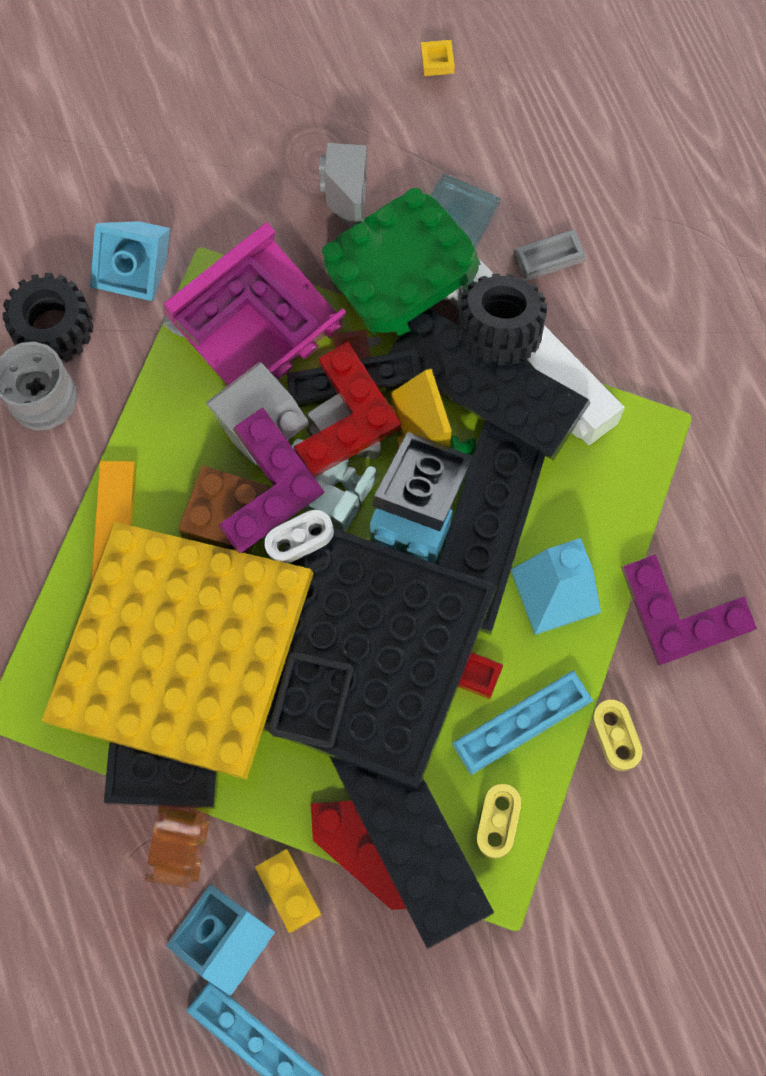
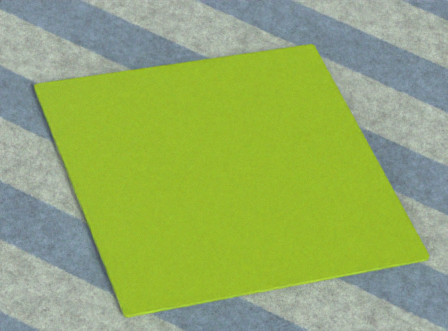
[0,247,692,932]

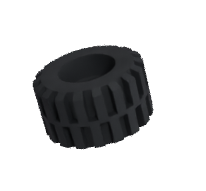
[2,273,94,362]
[458,273,547,365]

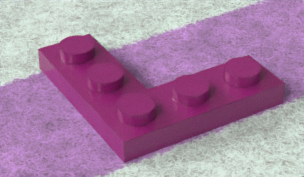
[174,255,318,348]
[218,407,325,554]
[620,554,757,665]

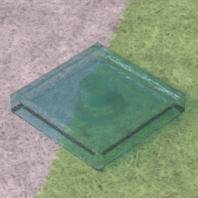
[431,173,501,249]

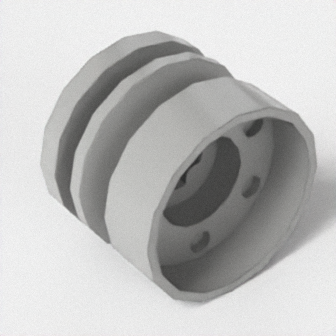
[0,342,77,431]

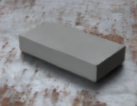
[513,229,586,281]

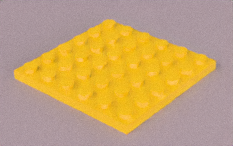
[41,522,314,780]

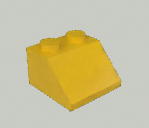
[390,369,452,449]

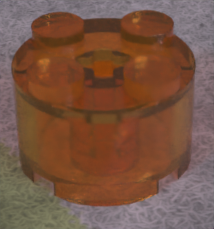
[145,807,209,889]

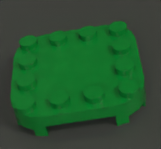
[322,188,481,336]

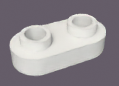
[265,510,334,563]

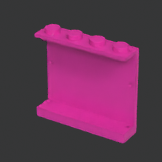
[164,222,346,386]

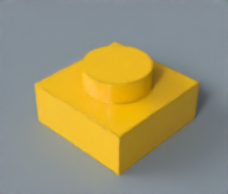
[420,40,455,76]

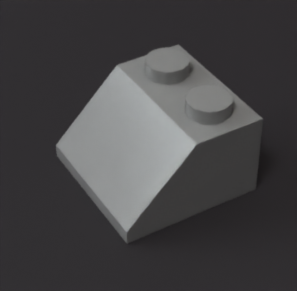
[319,143,367,228]
[206,362,309,465]

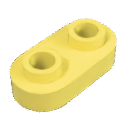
[592,700,643,771]
[476,784,521,859]

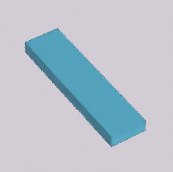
[452,670,593,775]
[186,982,324,1076]

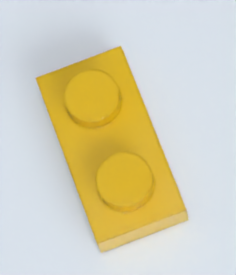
[255,849,322,934]

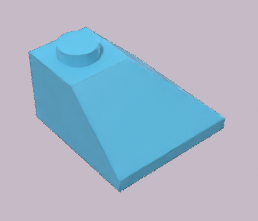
[90,221,170,301]
[511,538,601,635]

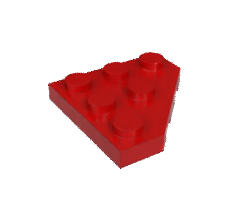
[310,801,406,910]

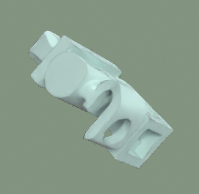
[292,438,378,532]

